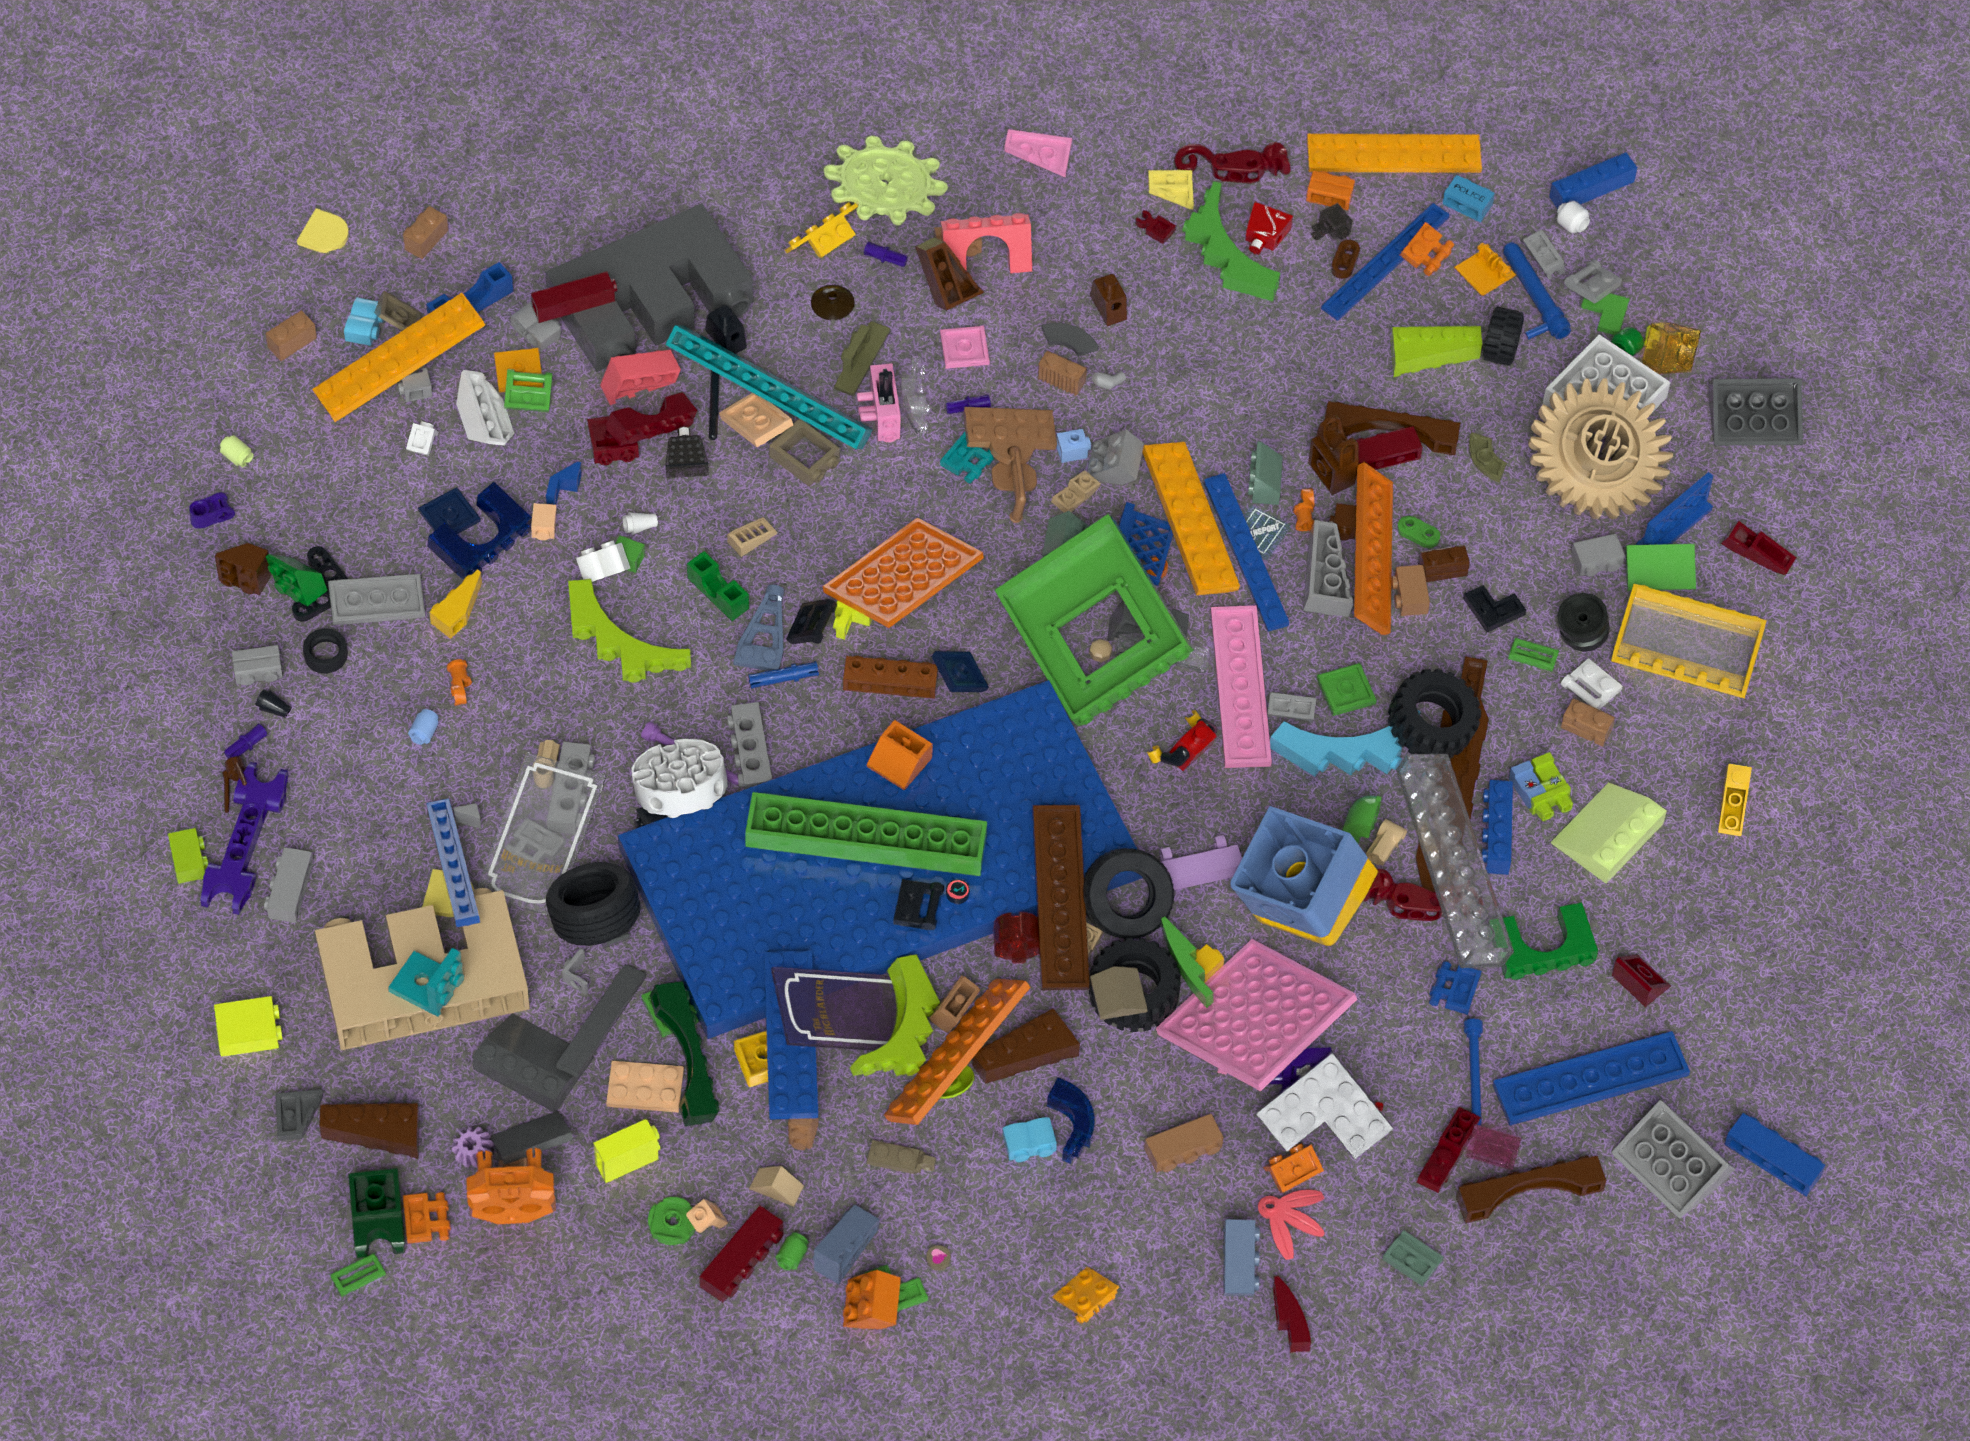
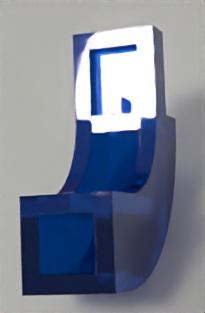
[1047,1077,1095,1164]

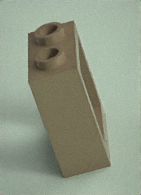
[769,418,840,487]

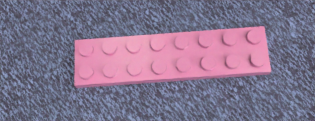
[1210,606,1272,768]

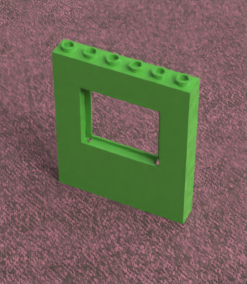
[995,514,1194,726]

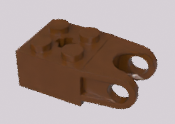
[1308,415,1359,495]

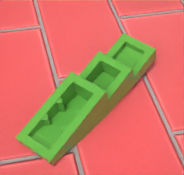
[1161,916,1214,1008]

